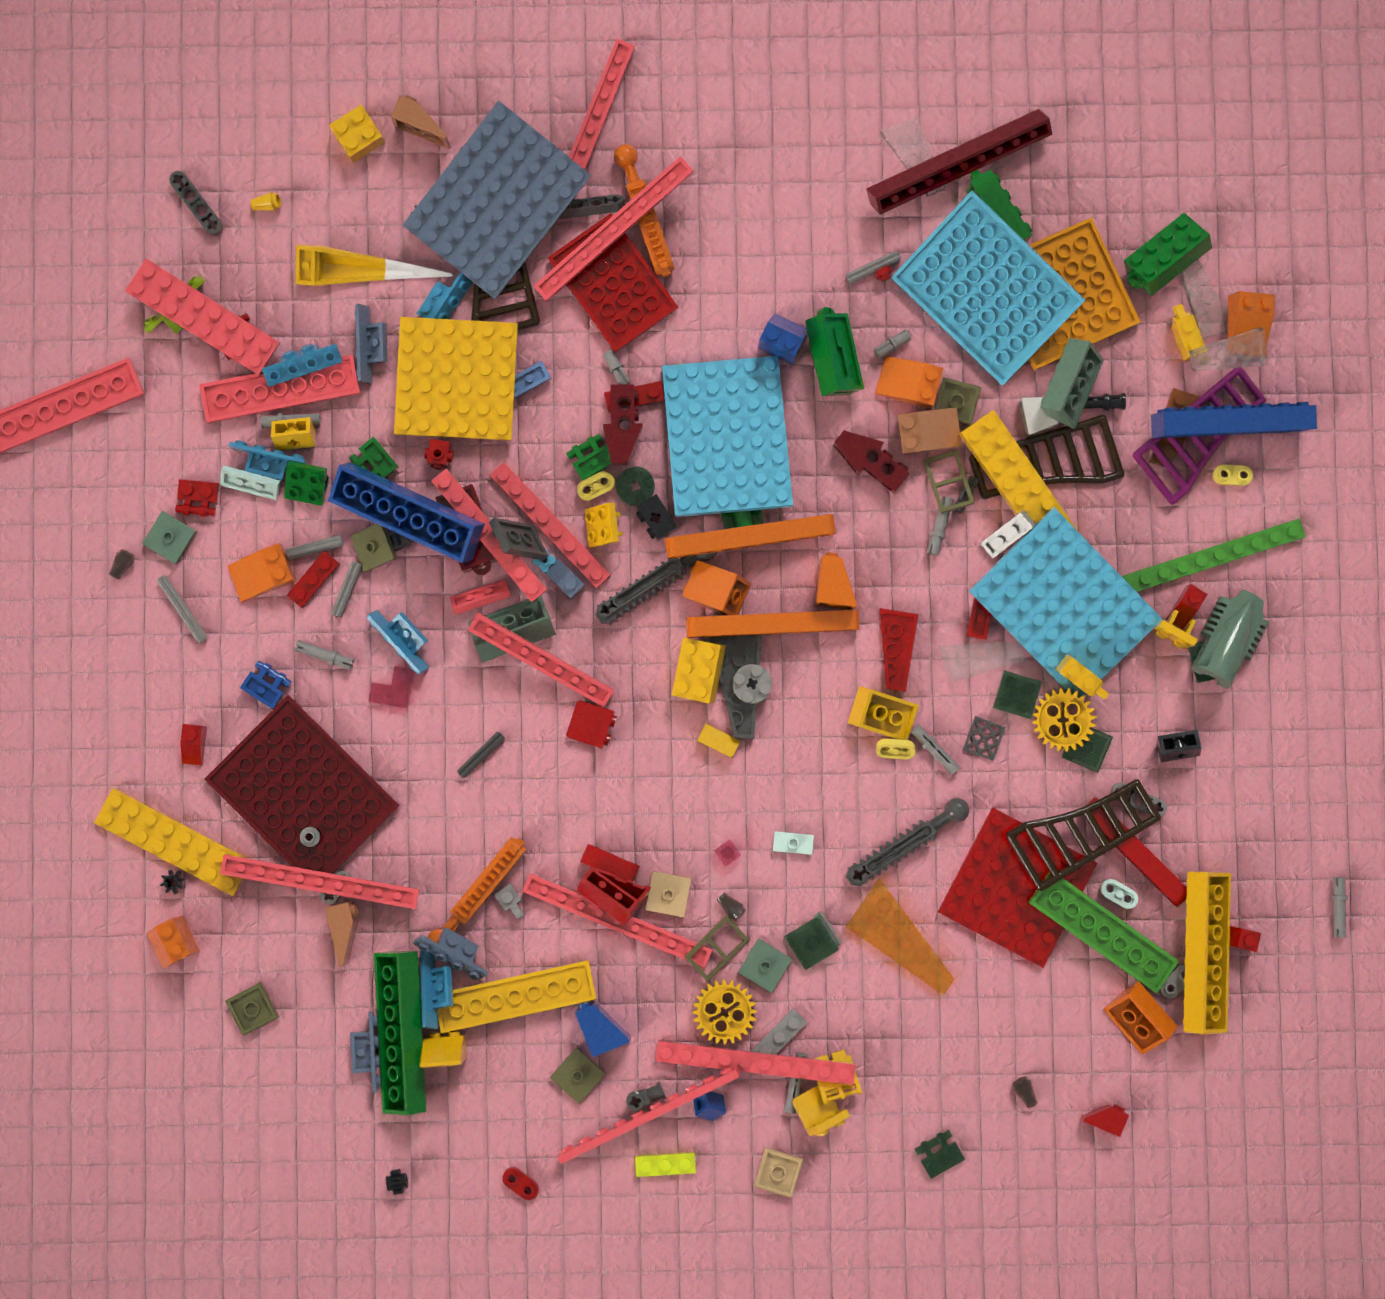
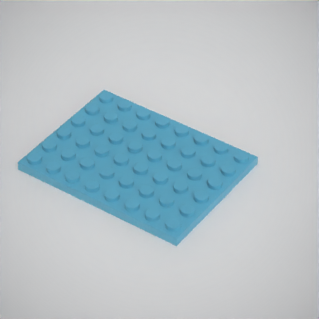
[891,190,1085,386]
[662,356,793,517]
[969,507,1162,697]

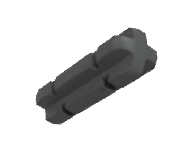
[955,476,979,513]

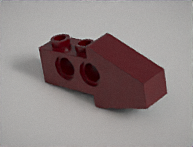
[603,384,643,466]
[833,430,910,494]

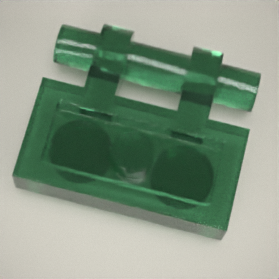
[914,1130,965,1179]

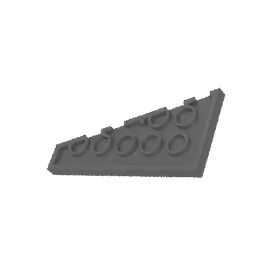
[709,635,762,739]

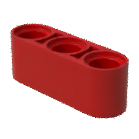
[580,844,640,881]

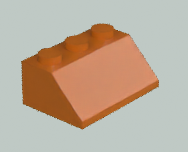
[1103,981,1178,1054]

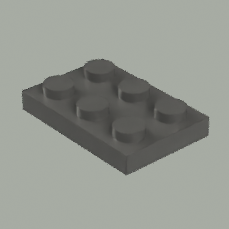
[489,518,549,560]

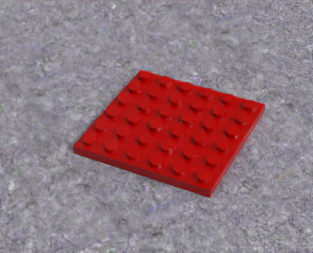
[937,807,1097,968]

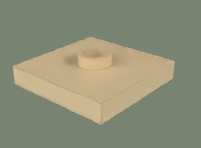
[646,871,691,917]
[754,1147,803,1198]

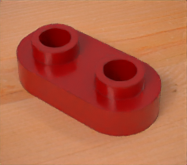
[502,1167,539,1200]

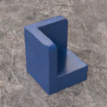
[693,1091,726,1121]

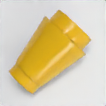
[251,192,281,211]

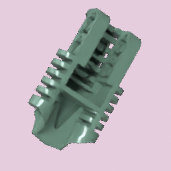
[1191,590,1269,689]

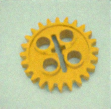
[1032,688,1097,752]
[692,979,757,1044]

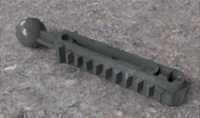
[595,552,717,625]
[846,798,969,887]

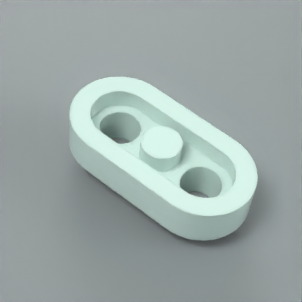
[1100,879,1138,909]

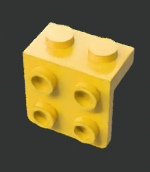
[792,1085,850,1137]

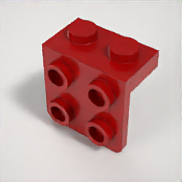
[566,701,617,749]

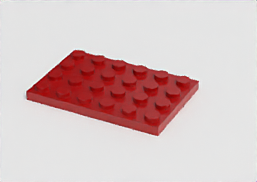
[547,213,678,353]

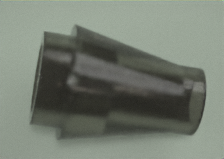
[109,549,135,579]
[717,892,746,921]
[1012,1076,1038,1108]

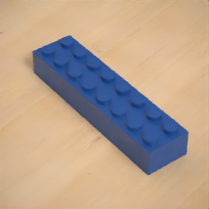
[1151,402,1317,438]
[328,463,484,563]

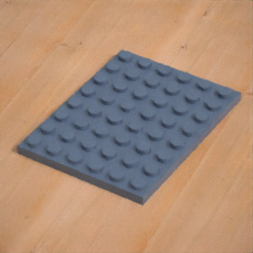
[402,100,592,299]

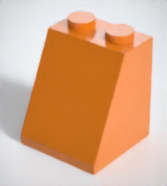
[815,552,857,610]
[682,560,751,615]
[147,916,200,969]

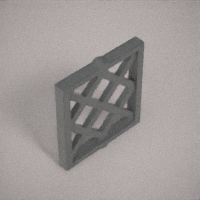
[963,716,1006,761]

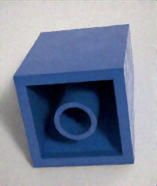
[758,313,808,365]
[575,1001,631,1057]

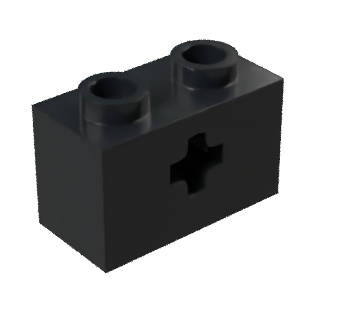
[636,494,678,541]
[1157,730,1202,762]

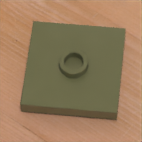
[935,377,981,425]
[351,524,397,572]
[225,982,279,1036]
[550,1047,606,1104]

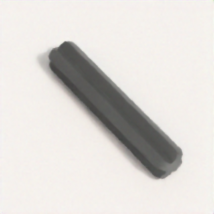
[457,732,505,778]

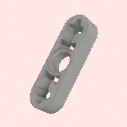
[1111,783,1167,816]

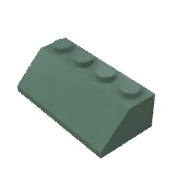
[1040,338,1104,429]
[468,596,556,663]

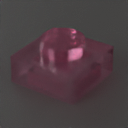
[714,839,741,867]

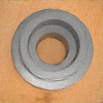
[300,827,320,847]

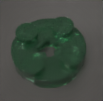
[616,466,655,506]

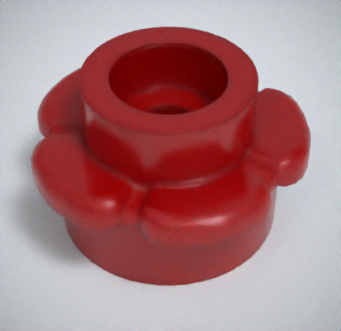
[875,265,893,282]

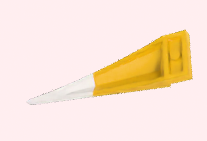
[295,244,454,286]

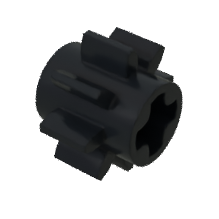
[160,870,186,894]
[386,1169,408,1195]

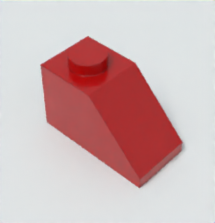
[1166,584,1208,629]
[180,724,207,766]
[1230,926,1261,952]
[1080,1104,1129,1137]

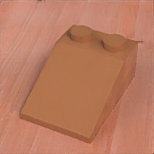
[391,95,450,149]
[898,407,962,455]
[325,900,360,967]

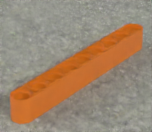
[664,514,837,559]
[686,610,860,638]

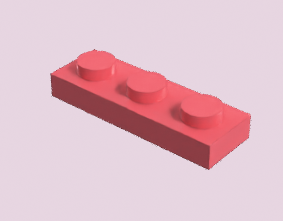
[450,579,511,615]

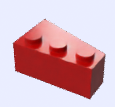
[577,866,651,925]

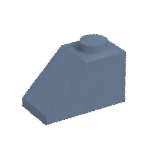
[544,559,586,600]

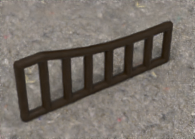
[472,262,540,330]
[969,415,1125,499]
[1006,779,1161,891]

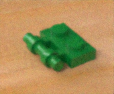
[566,433,612,481]
[349,436,399,479]

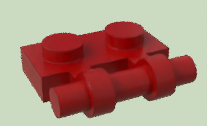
[175,479,219,517]

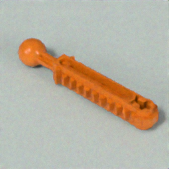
[613,144,675,278]
[427,837,527,943]

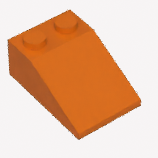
[1227,291,1275,357]
[875,356,944,409]
[228,543,296,603]

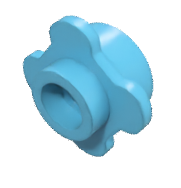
[532,549,556,572]

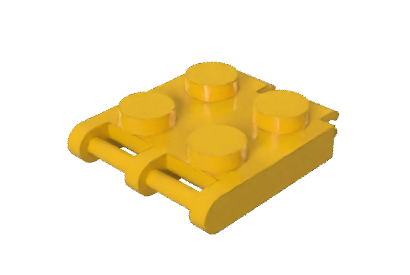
[814,1050,862,1105]

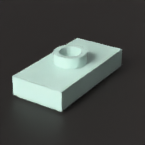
[773,831,814,855]

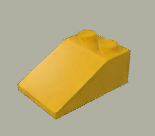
[847,686,919,740]
[420,1031,467,1068]

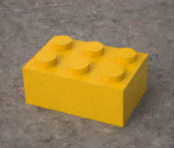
[672,637,726,704]

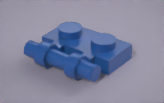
[240,660,292,709]

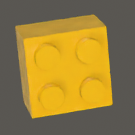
[329,104,385,163]

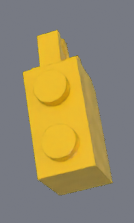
[1171,304,1207,362]
[1055,654,1109,700]

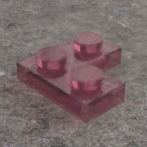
[368,666,414,708]

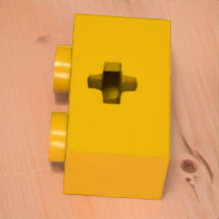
[271,417,316,451]

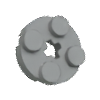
[732,664,772,704]

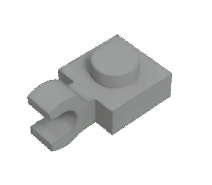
[494,884,525,919]

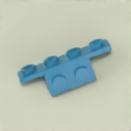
[416,272,473,319]
[262,344,342,386]
[228,440,308,481]
[367,610,429,674]
[419,950,453,1030]

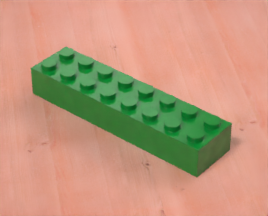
[374,951,426,1115]

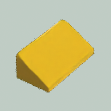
[697,723,740,758]

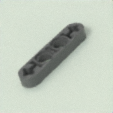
[169,171,223,236]
[559,194,625,219]

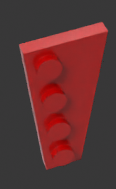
[880,608,919,692]

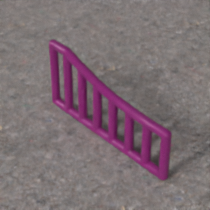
[1133,366,1266,505]

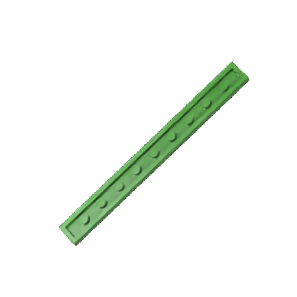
[1122,518,1306,592]

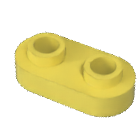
[1212,465,1253,486]
[577,471,615,501]
[876,739,916,760]

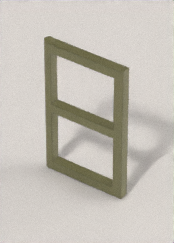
[924,450,974,514]
[684,915,750,982]

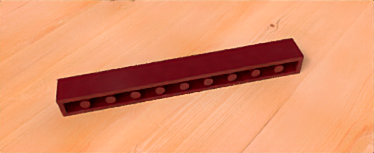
[866,109,1053,215]

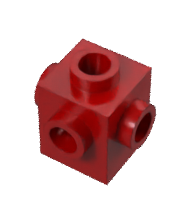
[424,439,454,470]

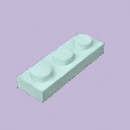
[220,466,280,500]

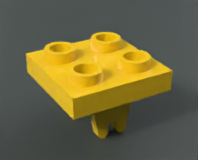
[585,503,623,548]
[1152,609,1198,649]

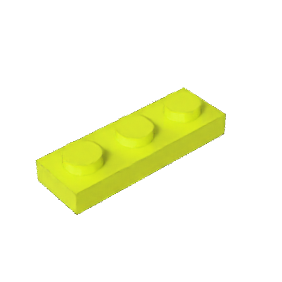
[635,1152,696,1177]

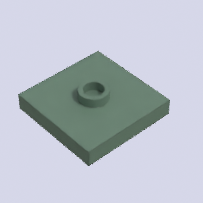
[142,511,197,565]
[738,938,792,993]

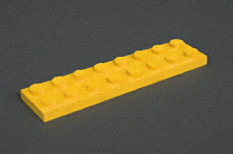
[94,788,246,896]
[437,960,597,1034]

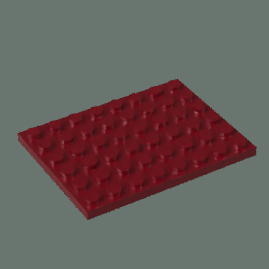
[204,695,400,874]

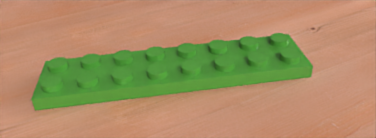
[1028,871,1179,994]

